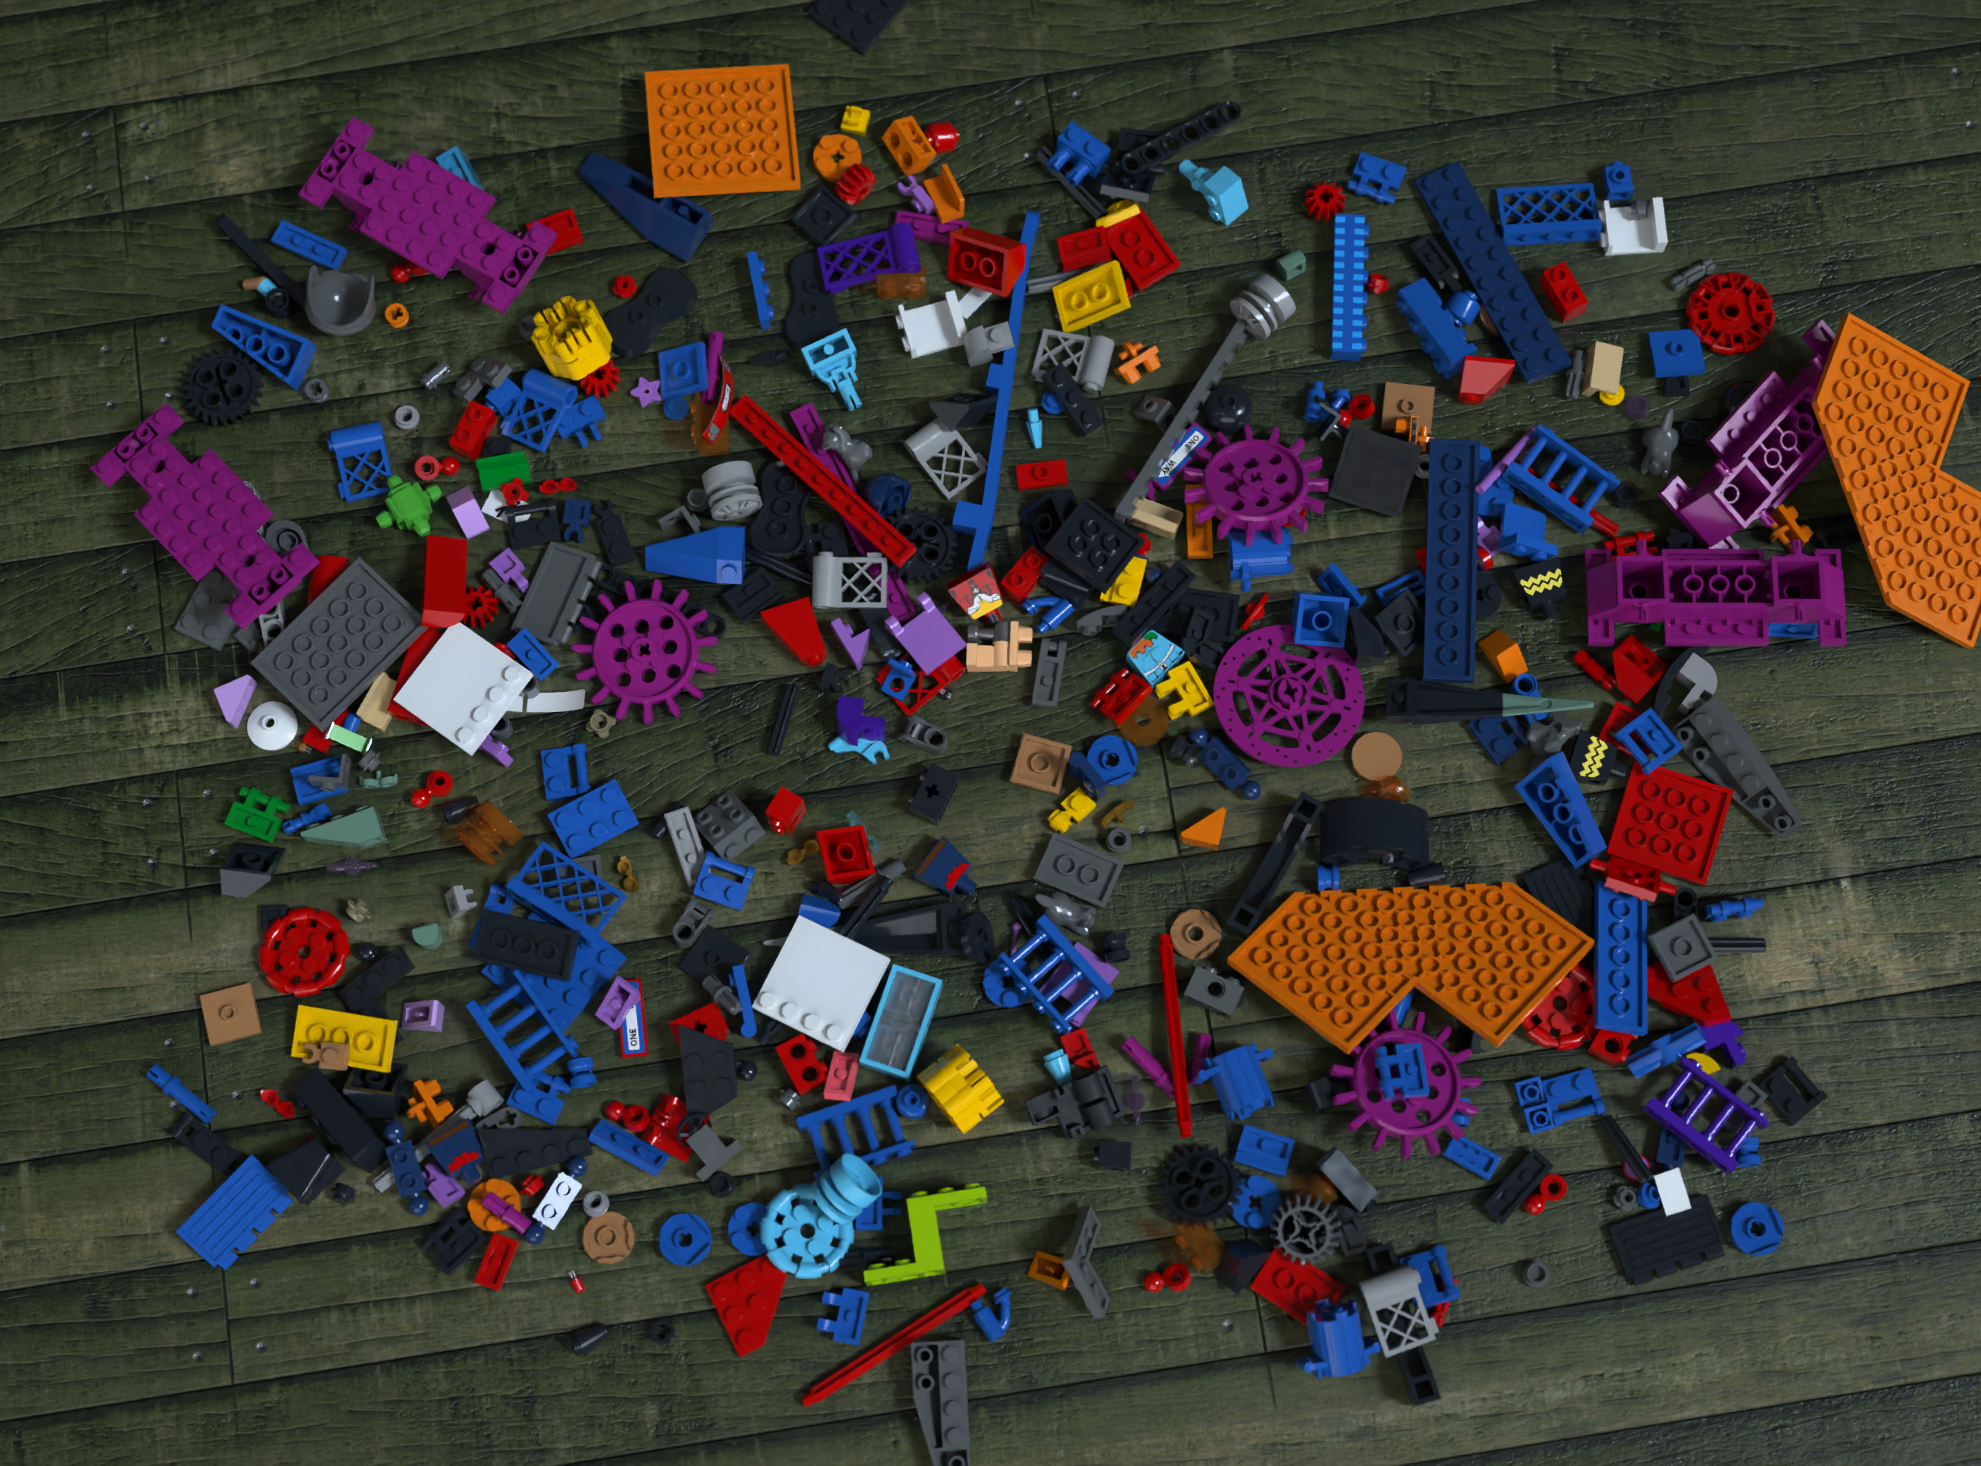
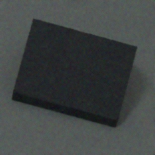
[929,393,999,432]

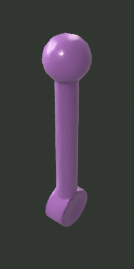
[1010,922,1022,956]

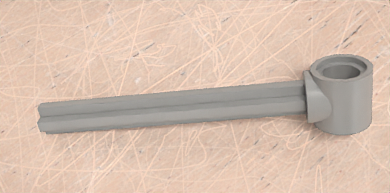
[372,1080,504,1193]

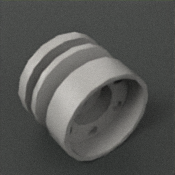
[1230,273,1296,340]
[701,461,762,521]

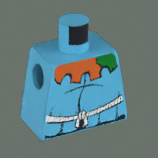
[1126,630,1185,689]

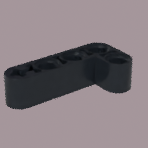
[1304,1054,1394,1114]

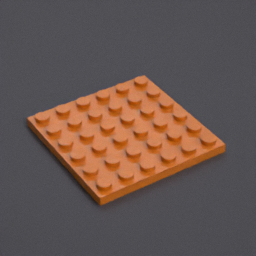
[645,64,801,198]

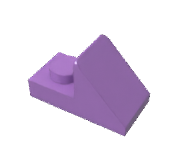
[831,618,871,671]
[595,976,641,1030]

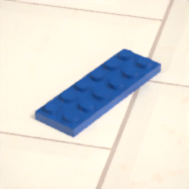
[1594,881,1647,1036]

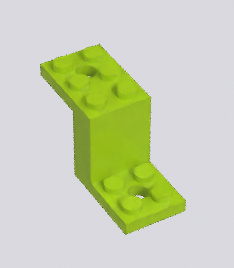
[863,1183,988,1286]

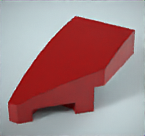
[1059,1027,1100,1071]

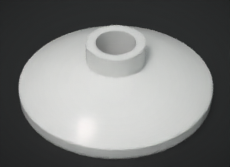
[247,701,298,751]

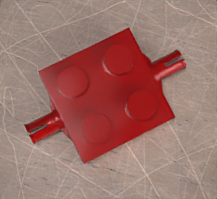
[1589,856,1677,902]

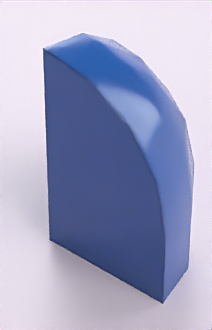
[798,894,841,929]

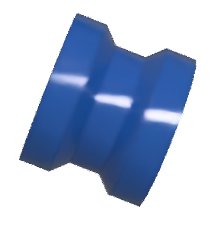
[1316,865,1339,891]

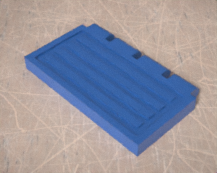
[176,1154,293,1270]

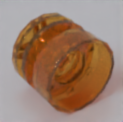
[455,799,524,867]

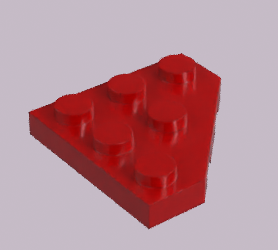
[1647,962,1731,1027]
[705,1254,788,1358]

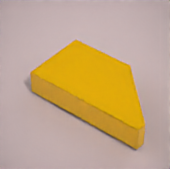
[1095,199,1140,228]

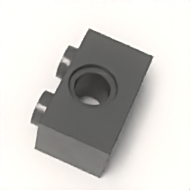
[1183,966,1244,1020]

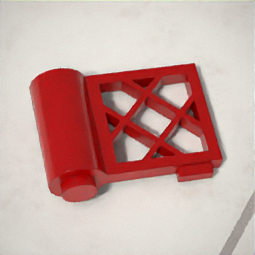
[876,652,966,715]

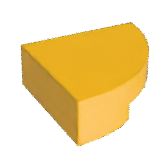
[1685,1053,1720,1075]

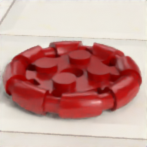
[1686,272,1775,356]
[258,907,350,997]
[1521,962,1599,1050]

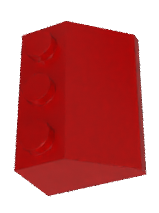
[947,227,1026,297]

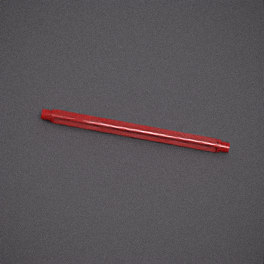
[1158,934,1192,1138]
[801,1282,987,1407]

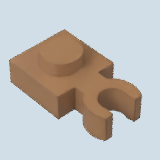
[303,1042,350,1071]

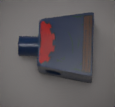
[913,836,978,898]
[424,1118,486,1186]

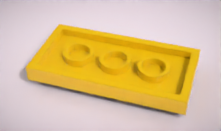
[291,1005,398,1072]

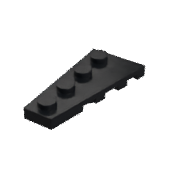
[478,1128,593,1179]

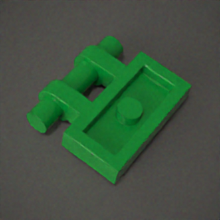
[224,786,290,844]

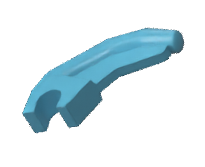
[828,736,890,765]

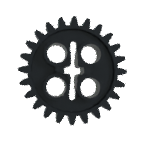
[182,348,264,427]
[876,506,958,585]
[1158,1145,1244,1230]

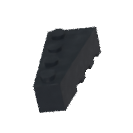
[293,1067,388,1174]

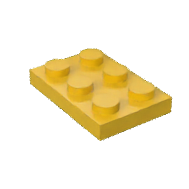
[1052,260,1131,333]

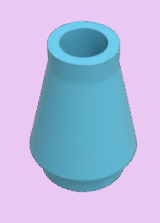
[1043,1049,1073,1086]

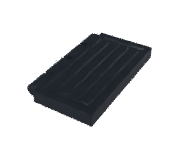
[1521,857,1595,964]
[1607,1194,1726,1286]

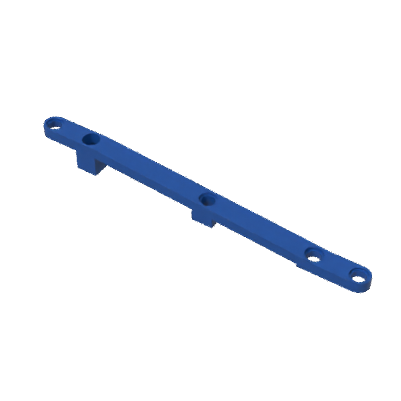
[952,211,1040,572]

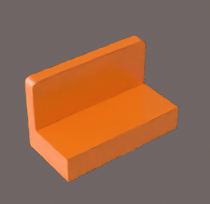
[923,163,964,224]

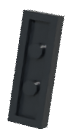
[1040,362,1104,438]
[1482,1148,1554,1225]

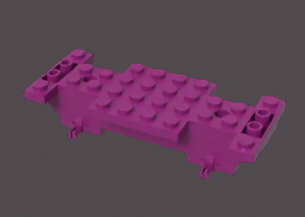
[299,117,557,315]
[1657,319,1836,549]
[91,403,320,630]
[1584,539,1847,647]

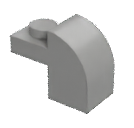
[962,322,1015,367]
[1674,652,1717,715]

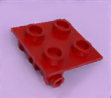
[640,1093,711,1162]

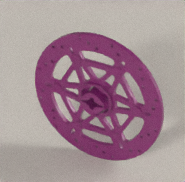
[1213,625,1365,768]

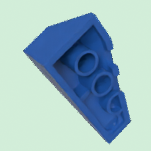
[645,526,745,584]

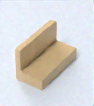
[1581,341,1624,397]
[1127,498,1184,541]
[356,672,397,732]

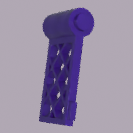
[817,222,921,294]

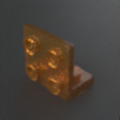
[876,265,927,300]
[691,392,730,455]
[1174,1222,1225,1275]

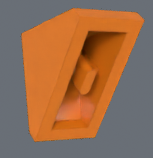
[1478,630,1528,684]
[1179,807,1226,851]
[1028,1251,1071,1291]

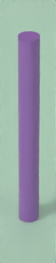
[1475,428,1535,494]

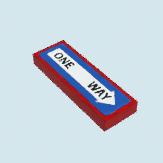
[619,978,649,1059]

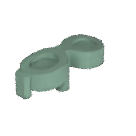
[359,771,398,789]

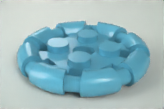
[760,1183,854,1279]

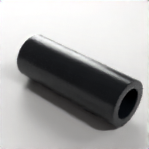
[650,800,684,841]

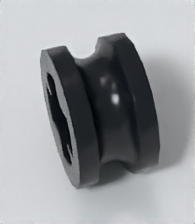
[650,1320,675,1345]

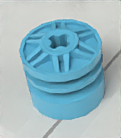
[811,1153,882,1225]

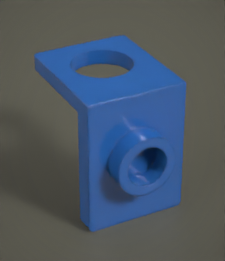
[881,658,917,701]

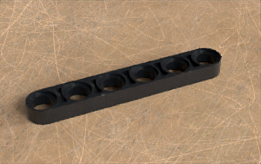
[1119,101,1241,178]
[214,213,307,315]
[594,564,727,639]

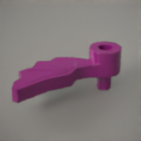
[1124,468,1156,502]

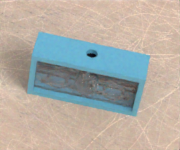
[859,964,943,1083]

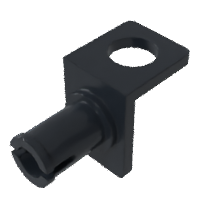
[1314,394,1349,444]

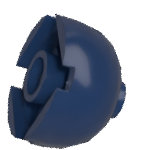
[863,473,912,521]

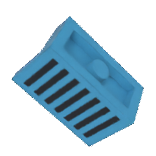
[436,146,484,191]

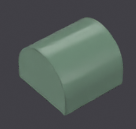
[1275,249,1306,281]
[412,923,443,950]

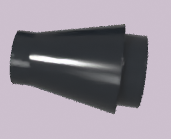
[441,795,481,825]
[1407,861,1447,887]
[568,1323,610,1357]

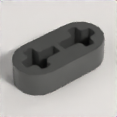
[475,1106,523,1142]

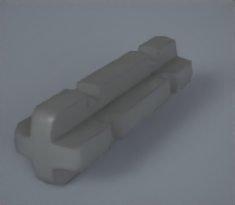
[1670,258,1716,291]

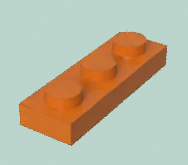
[1185,484,1213,559]

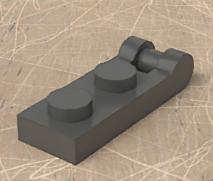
[1032,638,1067,709]

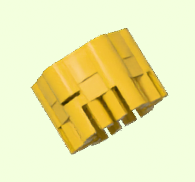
[531,296,613,380]
[916,1044,1005,1135]

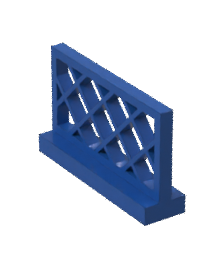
[1496,183,1602,246]
[506,841,627,949]

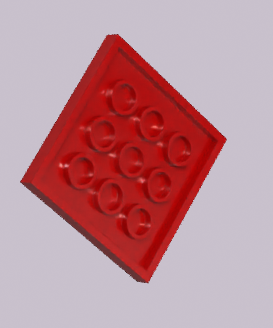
[1605,759,1734,887]

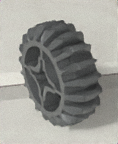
[1270,1193,1342,1265]

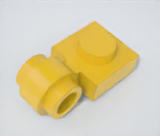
[1047,787,1096,834]

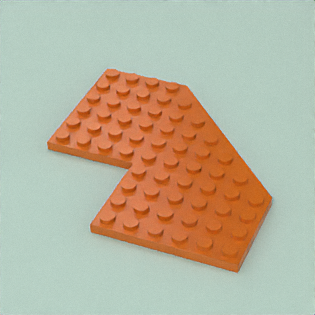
[1811,313,1981,649]
[1227,882,1595,1055]

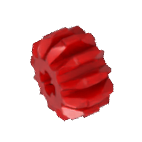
[835,163,876,205]
[1304,179,1346,223]
[580,360,621,399]
[461,586,499,629]

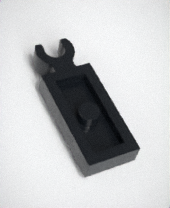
[594,499,636,567]

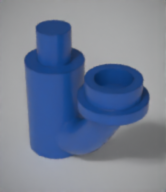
[1303,381,1350,423]
[1021,596,1074,635]
[970,1287,1012,1343]

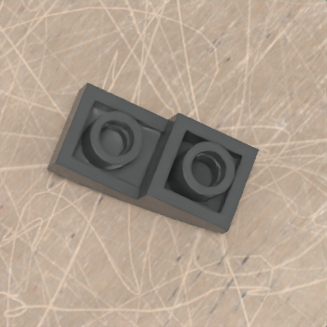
[1077,605,1127,636]

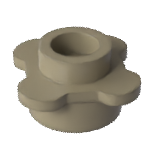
[586,709,616,738]
[346,899,372,922]

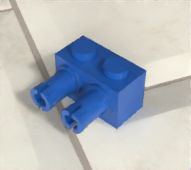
[1045,121,1111,187]

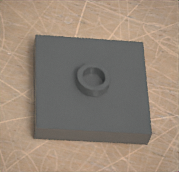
[1647,913,1719,983]

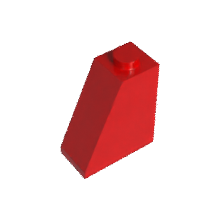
[761,597,828,667]

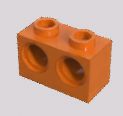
[882,116,937,176]

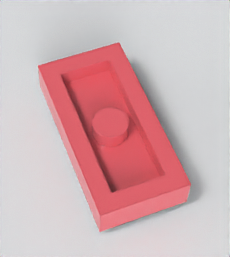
[824,1051,860,1101]

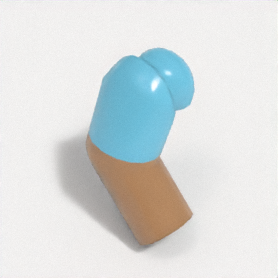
[243,276,279,297]

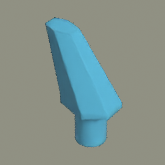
[1026,408,1042,448]

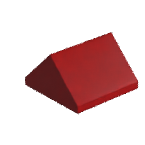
[815,825,875,885]

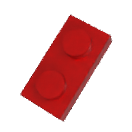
[474,1232,520,1292]

